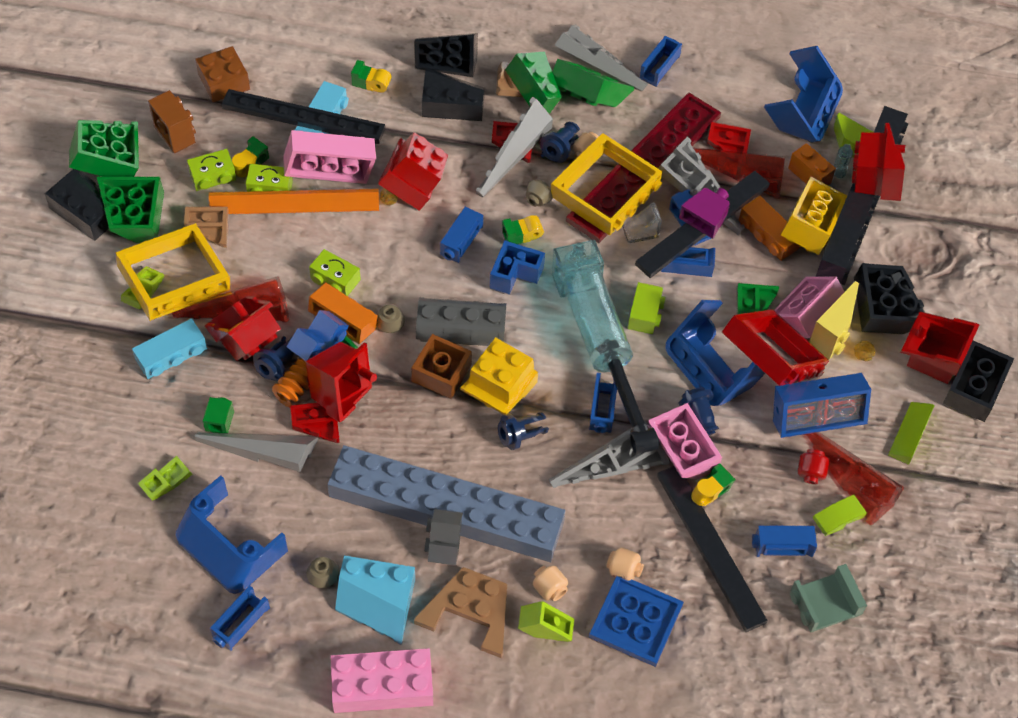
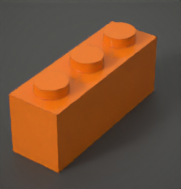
[739,196,800,261]
[308,283,378,344]

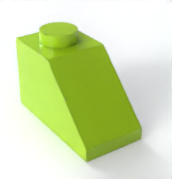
[833,113,873,158]
[518,601,574,642]

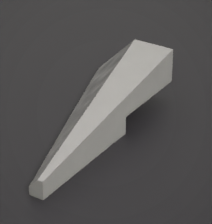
[555,24,648,91]
[476,97,553,197]
[658,137,745,235]
[549,421,670,488]
[194,433,318,472]

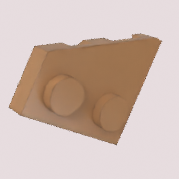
[496,62,523,98]
[184,207,229,248]

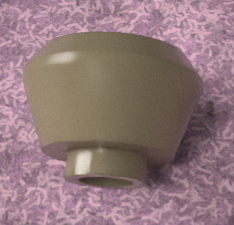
[526,180,553,207]
[376,305,405,333]
[306,557,339,588]

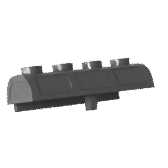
[416,297,507,346]

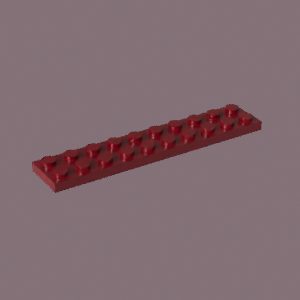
[566,92,721,243]

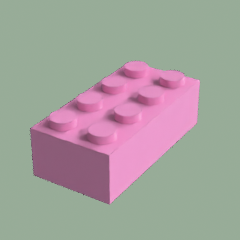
[283,130,376,184]
[331,648,433,713]

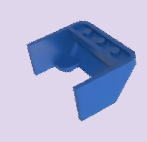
[764,46,843,142]
[665,300,765,406]
[176,475,288,594]

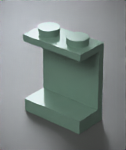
[790,564,867,632]

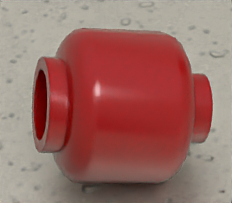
[797,449,829,484]

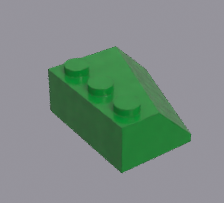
[552,59,635,107]
[69,120,139,177]
[97,176,164,243]

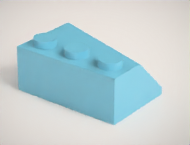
[335,555,415,645]

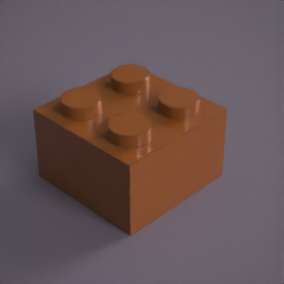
[195,46,250,102]
[148,90,196,154]
[411,334,472,399]

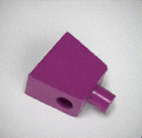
[679,188,730,239]

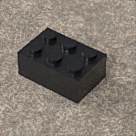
[943,340,1014,422]

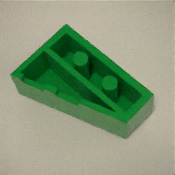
[505,51,562,114]

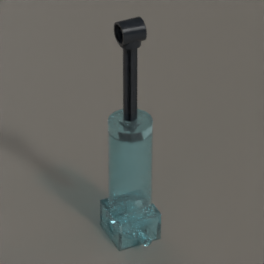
[552,240,659,455]

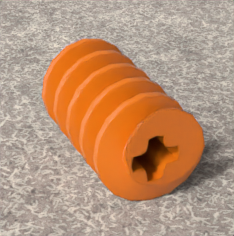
[272,359,309,407]

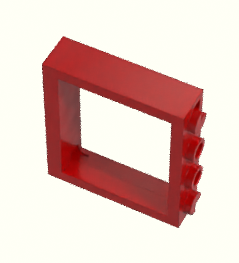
[722,309,829,386]

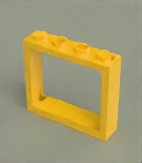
[551,133,662,236]
[115,223,230,321]

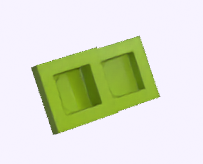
[121,266,164,310]
[138,456,193,501]
[812,495,867,536]

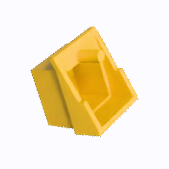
[460,337,538,415]

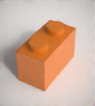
[788,143,836,185]

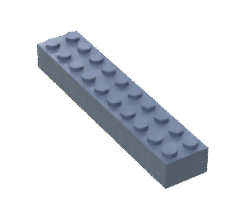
[327,445,566,563]

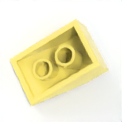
[809,281,859,360]

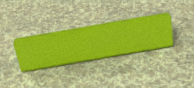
[888,402,935,465]

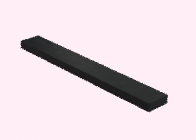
[221,89,385,144]
[635,170,770,278]
[657,466,768,633]

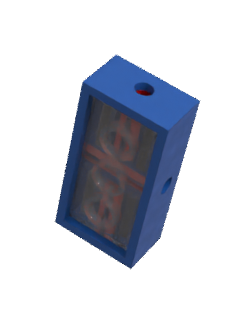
[773,373,872,438]

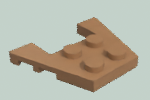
[414,567,507,658]

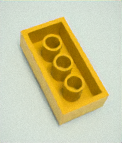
[781,177,847,255]

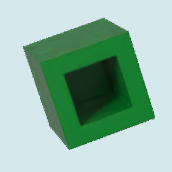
[203,397,234,434]

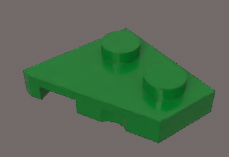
[737,283,779,314]

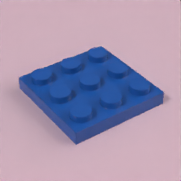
[589,576,684,667]

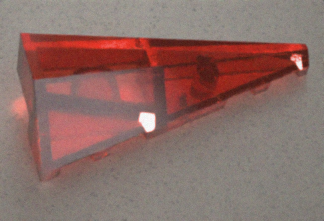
[693,148,786,199]
[172,276,289,322]
[803,425,905,525]

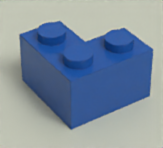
[490,240,545,294]
[287,310,349,361]

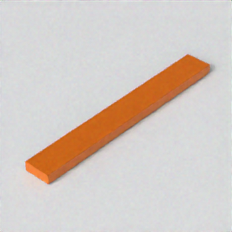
[209,189,379,214]

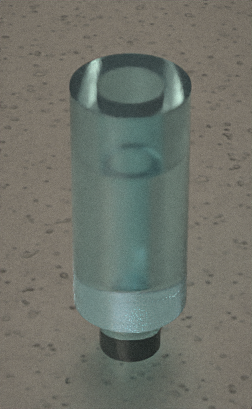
[833,144,853,178]

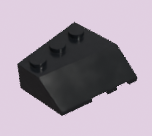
[414,33,478,77]
[422,68,485,121]
[44,169,109,241]
[854,263,925,334]

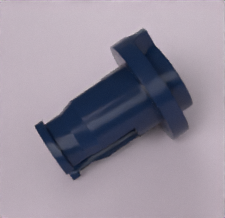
[540,121,580,163]
[253,336,294,382]
[678,387,719,436]
[497,412,549,450]

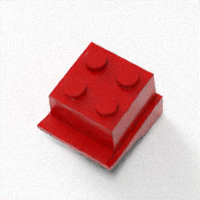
[851,123,906,201]
[378,132,448,211]
[204,295,281,361]
[900,312,980,384]
[306,342,377,422]

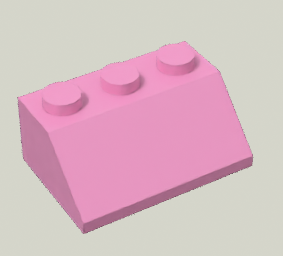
[774,277,845,338]
[647,403,722,479]

